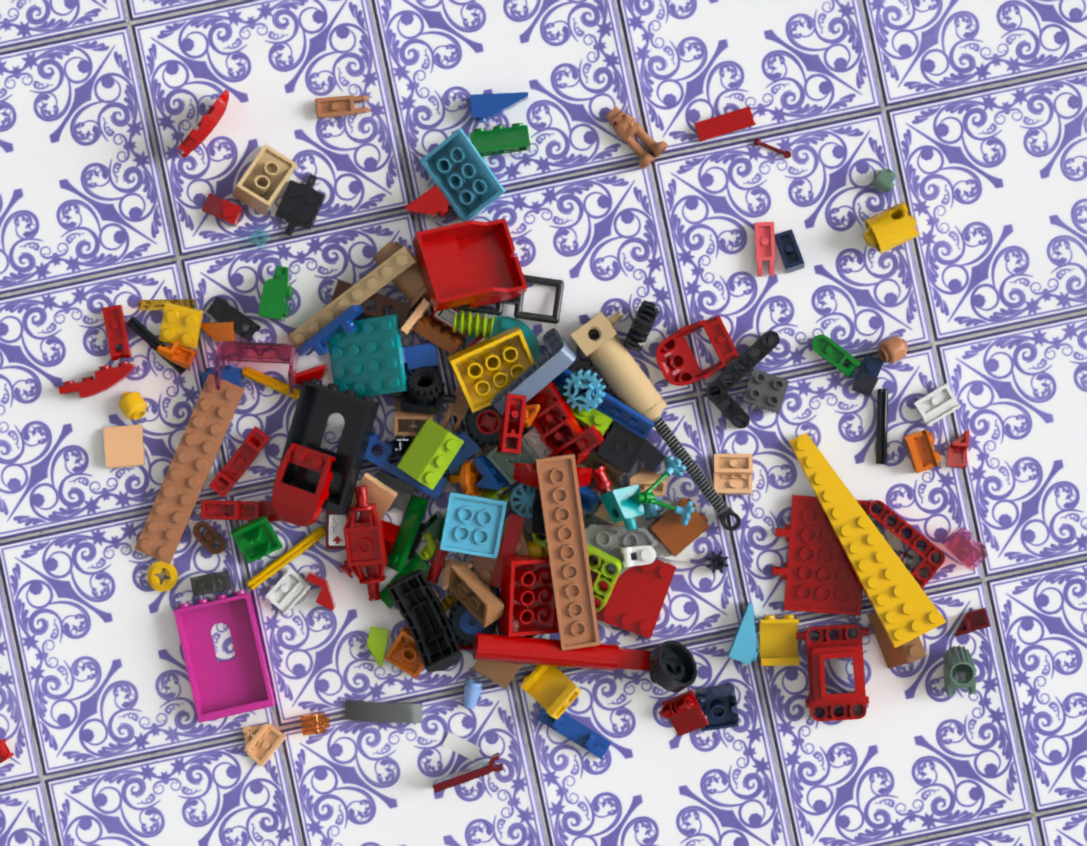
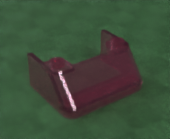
[214,341,298,394]

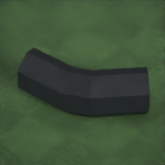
[387,569,462,672]

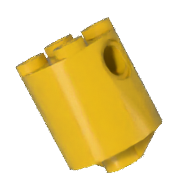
[863,201,919,254]

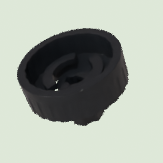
[649,640,697,693]

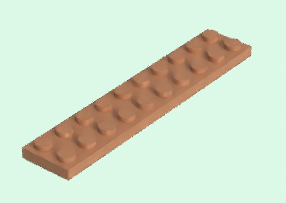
[135,373,245,564]
[535,453,600,651]

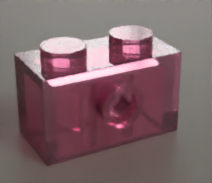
[941,527,988,571]

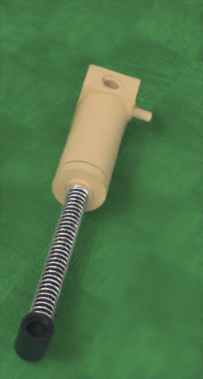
[570,312,741,531]

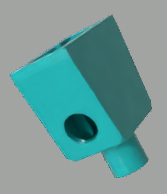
[600,484,644,532]

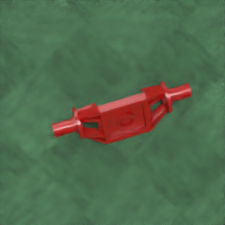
[343,485,387,601]

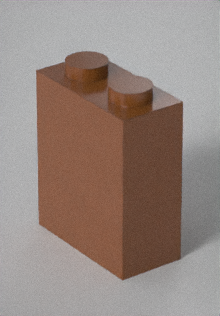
[647,497,710,557]

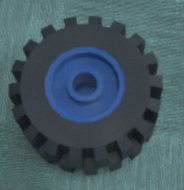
[449,601,497,646]

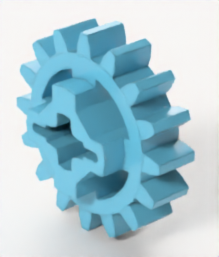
[563,369,606,412]

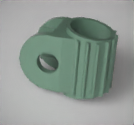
[943,645,976,696]

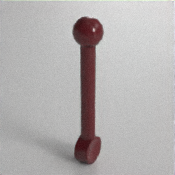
[754,138,791,159]

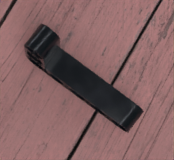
[705,331,780,429]

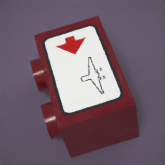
[326,510,350,550]

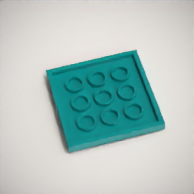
[328,314,408,397]

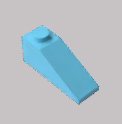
[727,602,758,665]

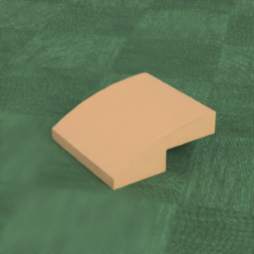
[103,424,145,469]
[713,454,753,495]

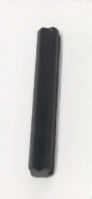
[127,317,187,374]
[876,389,888,464]

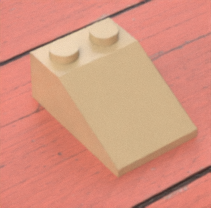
[233,144,298,216]

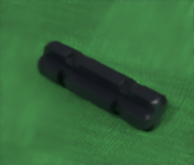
[408,523,426,559]

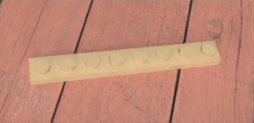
[287,245,417,349]

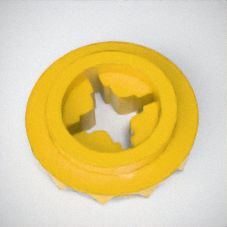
[147,561,178,592]

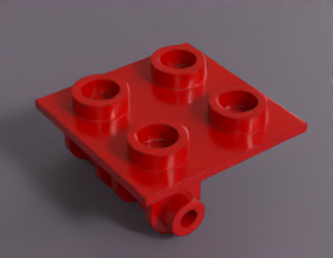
[660,690,709,736]

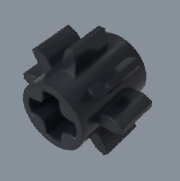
[706,550,729,573]

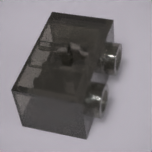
[190,569,234,597]

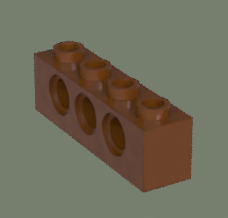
[331,279,411,328]

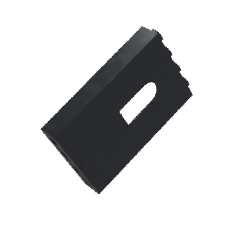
[272,377,380,514]

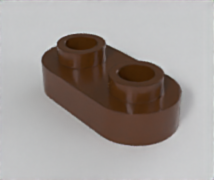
[193,521,226,554]

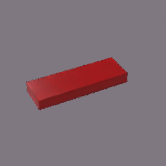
[694,106,755,142]

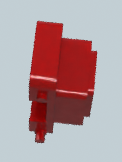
[796,623,870,721]

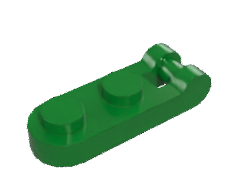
[811,335,862,379]

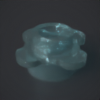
[249,226,272,249]

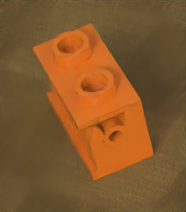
[903,429,941,473]

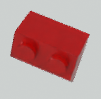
[405,185,451,219]

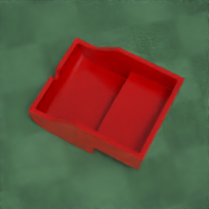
[413,218,528,312]

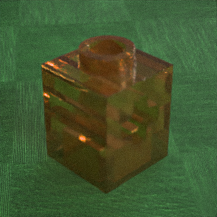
[300,712,330,736]

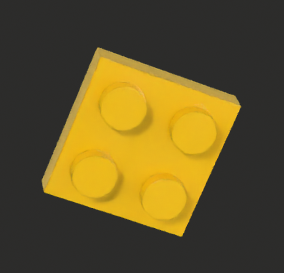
[159,302,204,349]

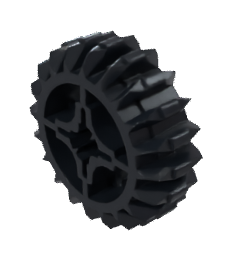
[624,300,660,352]

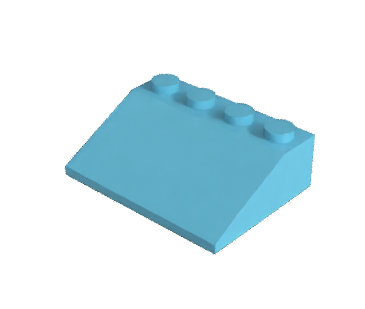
[420,128,505,222]

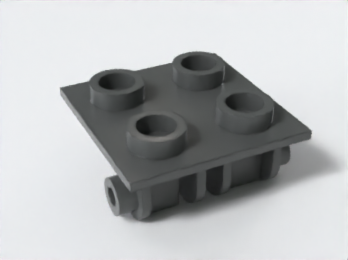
[742,368,789,414]

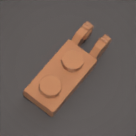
[315,95,370,119]
[442,384,469,433]

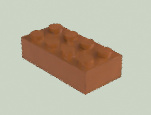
[413,314,465,355]

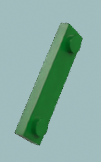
[386,494,429,573]

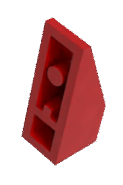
[497,393,526,456]

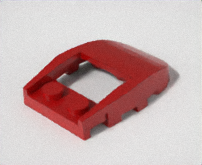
[176,89,229,158]
[656,315,739,386]
[272,443,336,526]

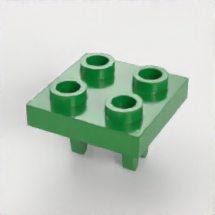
[231,514,283,564]

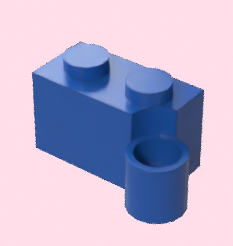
[402,343,439,375]

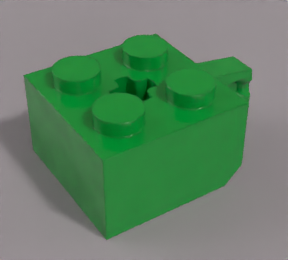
[258,266,294,322]

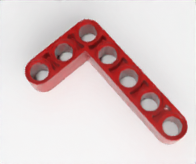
[868,500,945,589]

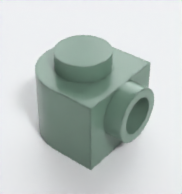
[870,168,897,193]

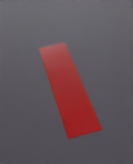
[490,514,525,589]

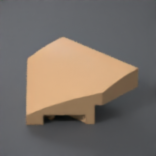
[242,724,287,767]

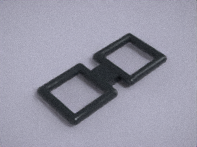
[457,274,564,324]

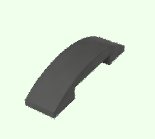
[345,700,423,723]

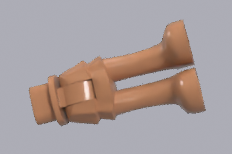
[605,106,669,170]

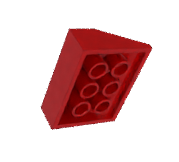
[499,555,559,637]

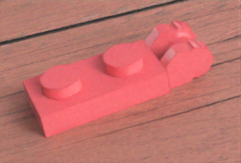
[754,222,775,277]

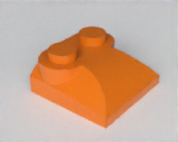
[384,627,424,679]

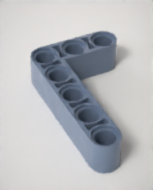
[491,328,576,415]

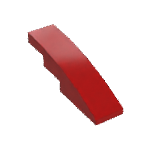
[201,500,281,521]

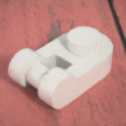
[620,545,656,567]

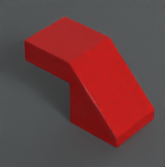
[306,572,336,611]

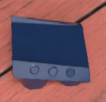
[696,683,739,731]

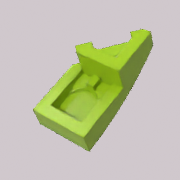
[367,626,389,667]

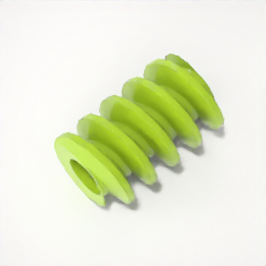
[453,310,494,339]

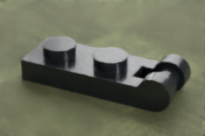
[206,296,261,342]

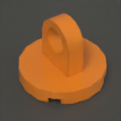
[449,459,483,496]

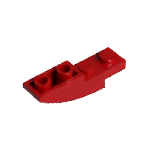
[58,361,136,398]

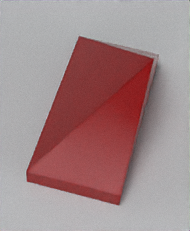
[288,364,328,385]

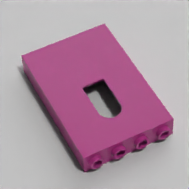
[173,590,276,723]

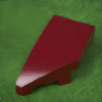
[955,607,991,636]

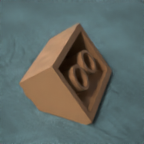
[448,565,504,628]
[867,612,927,668]

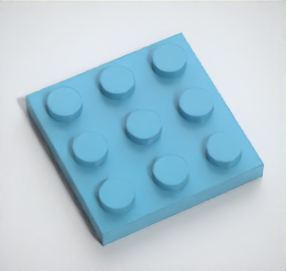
[439,492,507,559]

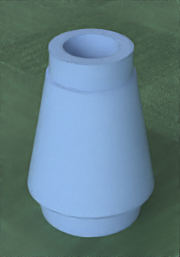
[464,679,483,709]

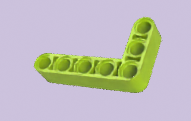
[532,533,623,612]

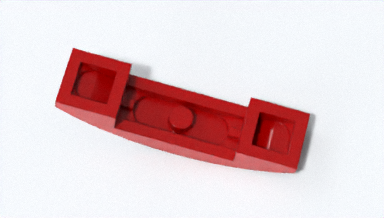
[209,426,270,498]
[513,463,592,488]

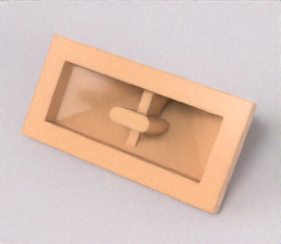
[628,467,668,496]
[442,560,473,591]

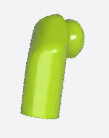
[420,532,437,560]

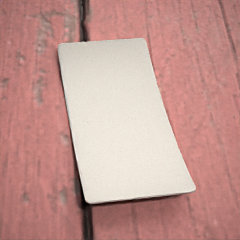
[442,732,480,761]

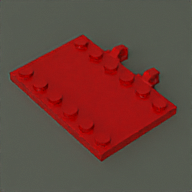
[771,495,869,616]
[590,555,676,639]

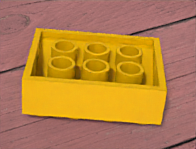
[447,326,535,413]

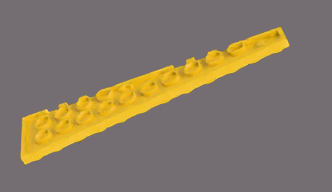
[788,433,946,648]

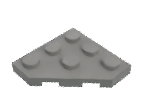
[585,524,658,576]

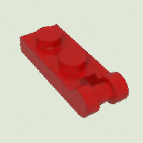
[102,305,132,361]

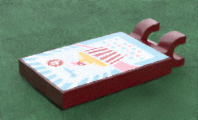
[432,752,504,793]

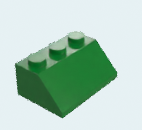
[470,123,531,157]

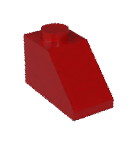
[201,193,244,226]

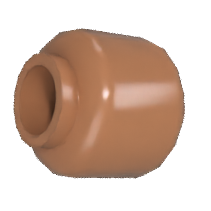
[878,336,908,364]

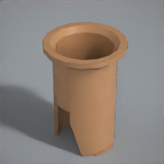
[373,241,429,310]

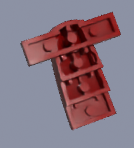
[526,381,604,470]

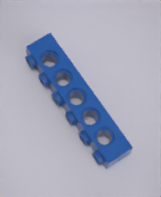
[337,431,449,500]

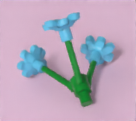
[634,455,695,526]

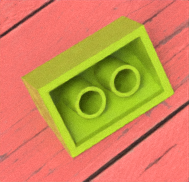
[397,418,464,490]

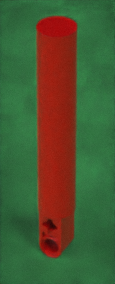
[472,633,651,671]

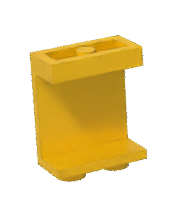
[759,614,800,666]
[520,664,582,720]

